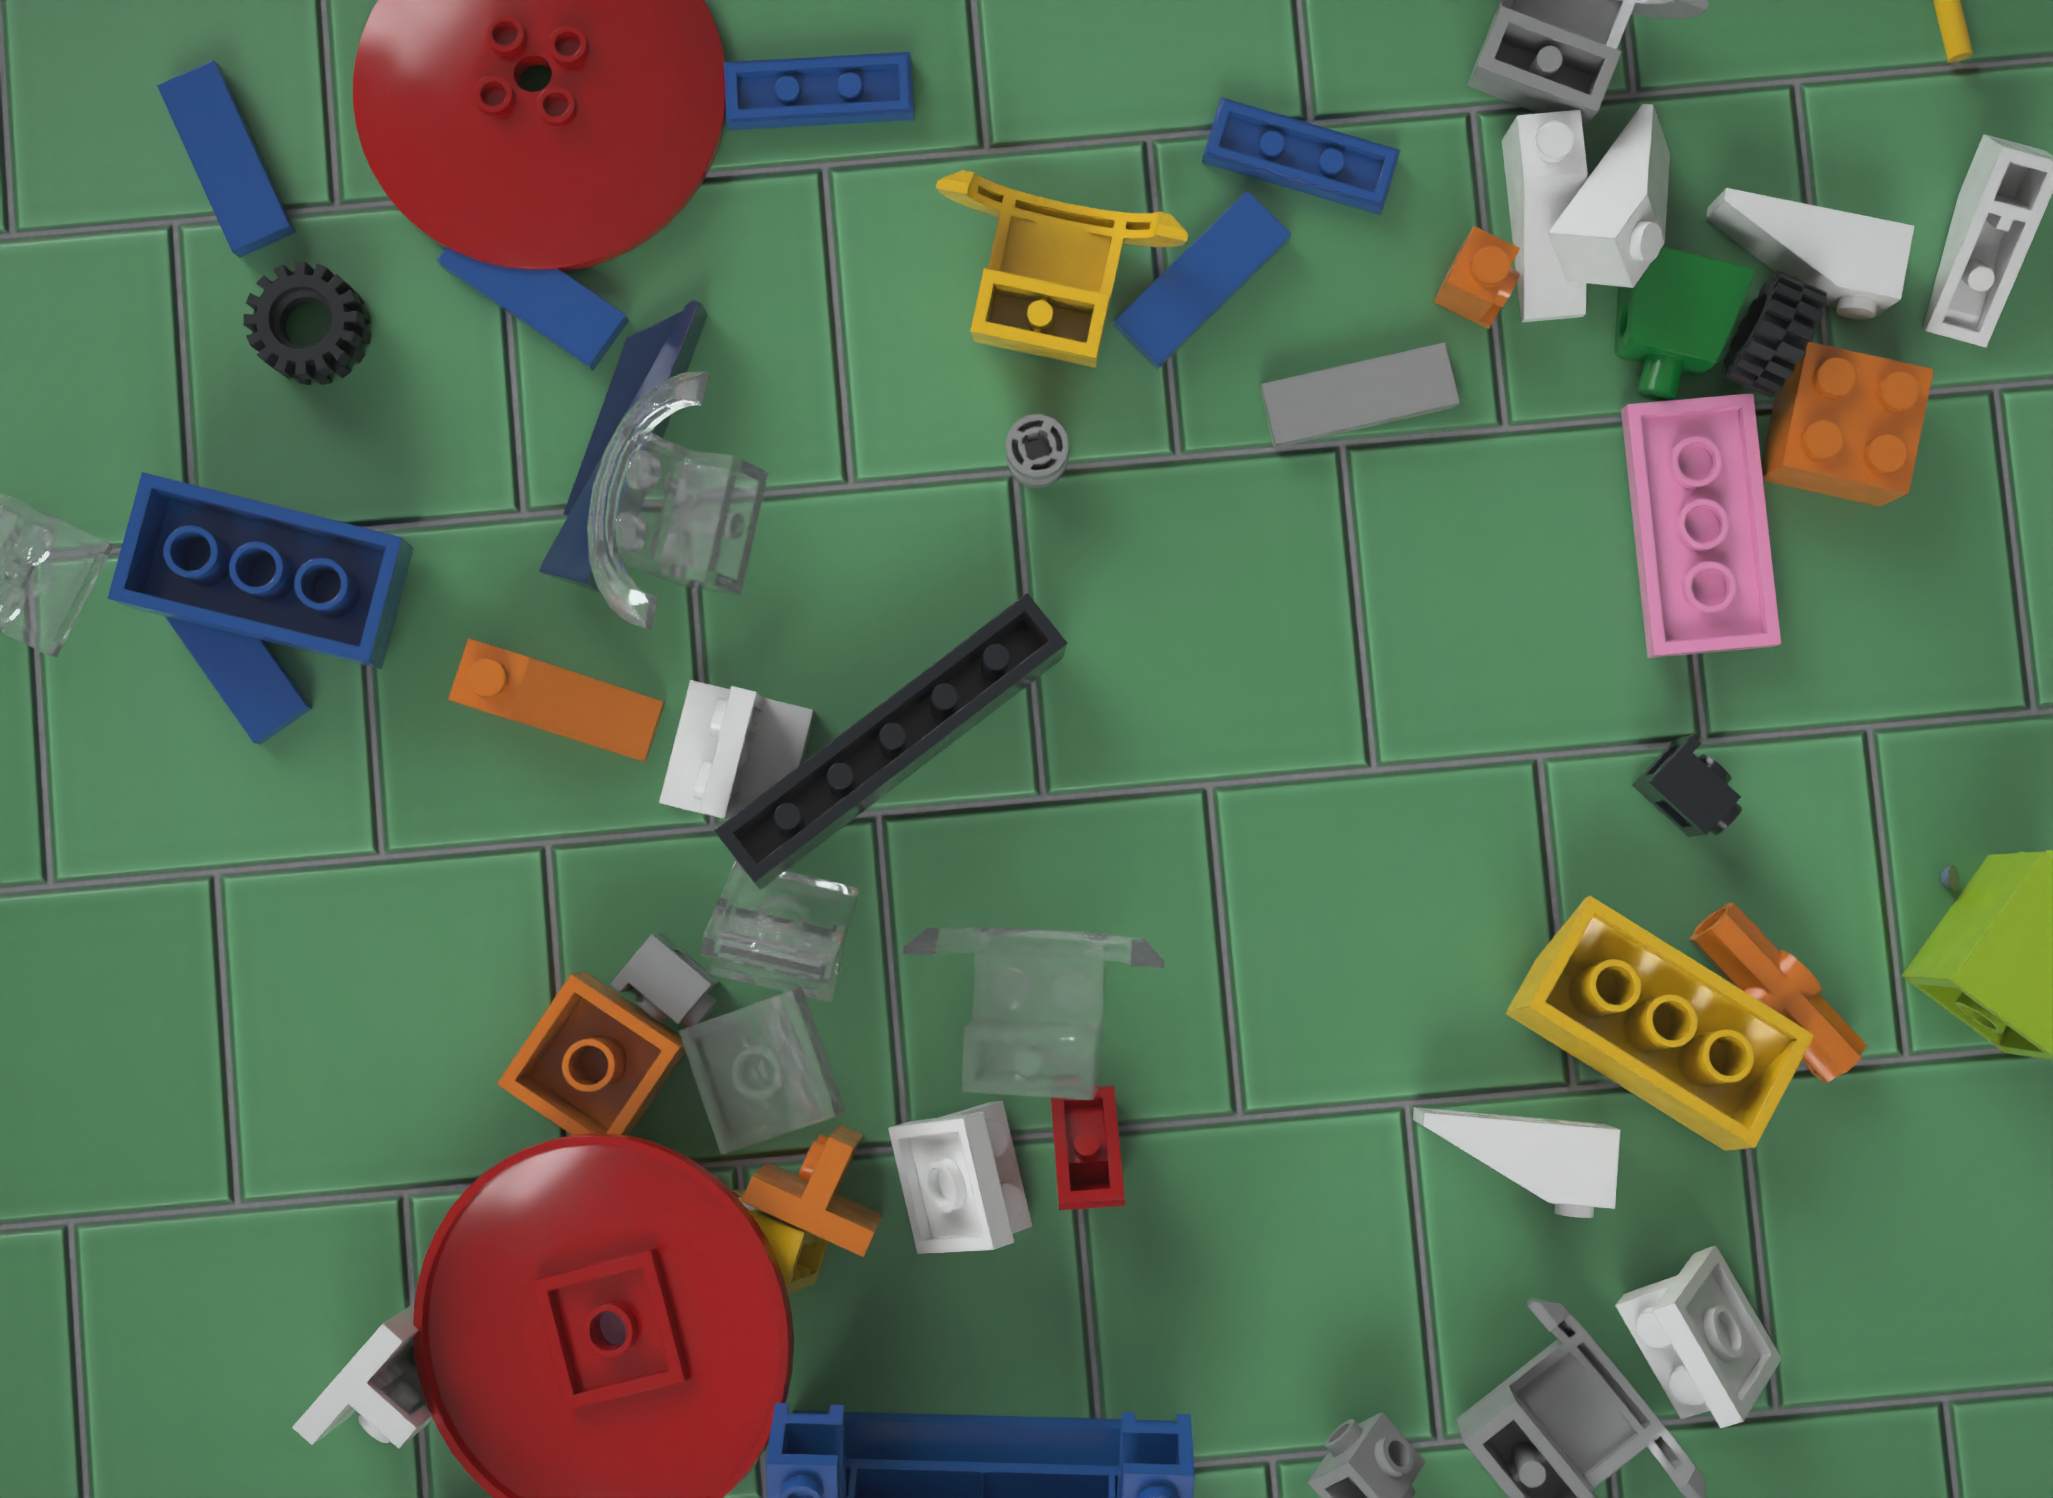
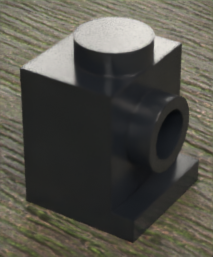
[1632,735,1742,837]

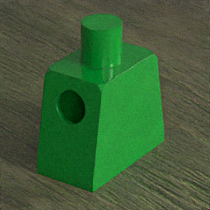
[1614,246,1755,401]

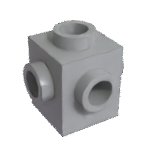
[1307,1412,1426,1498]

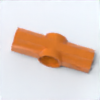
[1688,903,1868,1083]

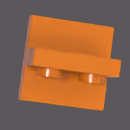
[741,1124,883,1257]

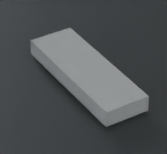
[1260,342,1460,449]

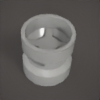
[1005,414,1069,488]

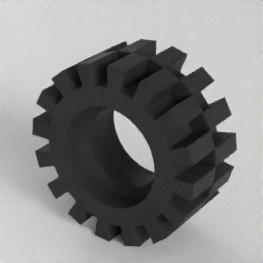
[243,262,372,385]
[1722,270,1827,398]

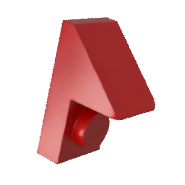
[1050,1086,1125,1210]

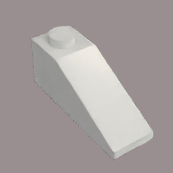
[1548,104,1670,288]
[1502,110,1588,323]
[1923,134,2053,347]
[1706,188,1914,320]
[1413,1107,1620,1218]

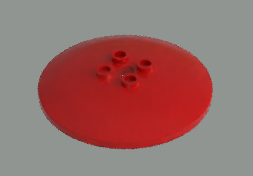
[353,0,726,272]
[413,1133,794,1498]

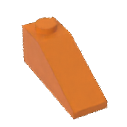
[448,638,665,762]

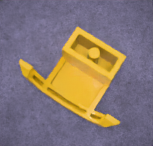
[936,170,1188,368]

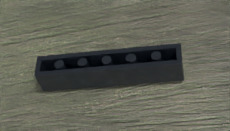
[714,593,1068,890]

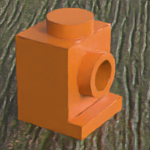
[1433,226,1520,329]

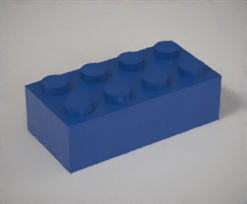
[108,472,414,669]

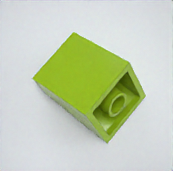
[1901,850,2053,1060]

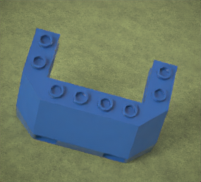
[765,1403,1195,1498]

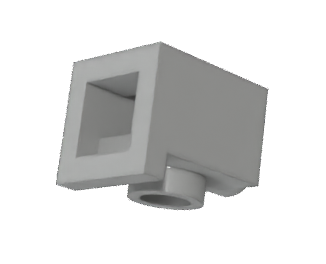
[610,933,720,1031]

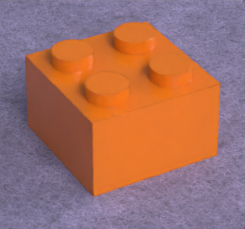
[1761,342,1934,507]
[497,972,691,1136]

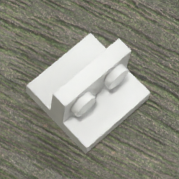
[659,680,815,820]
[888,1101,1033,1254]
[1615,1245,1782,1428]
[292,1304,433,1449]

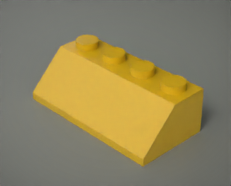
[1505,896,1814,1151]

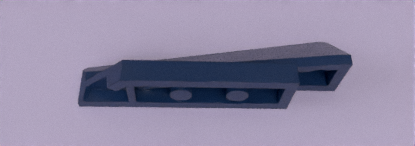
[539,300,708,593]

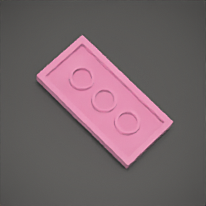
[1621,393,1781,658]

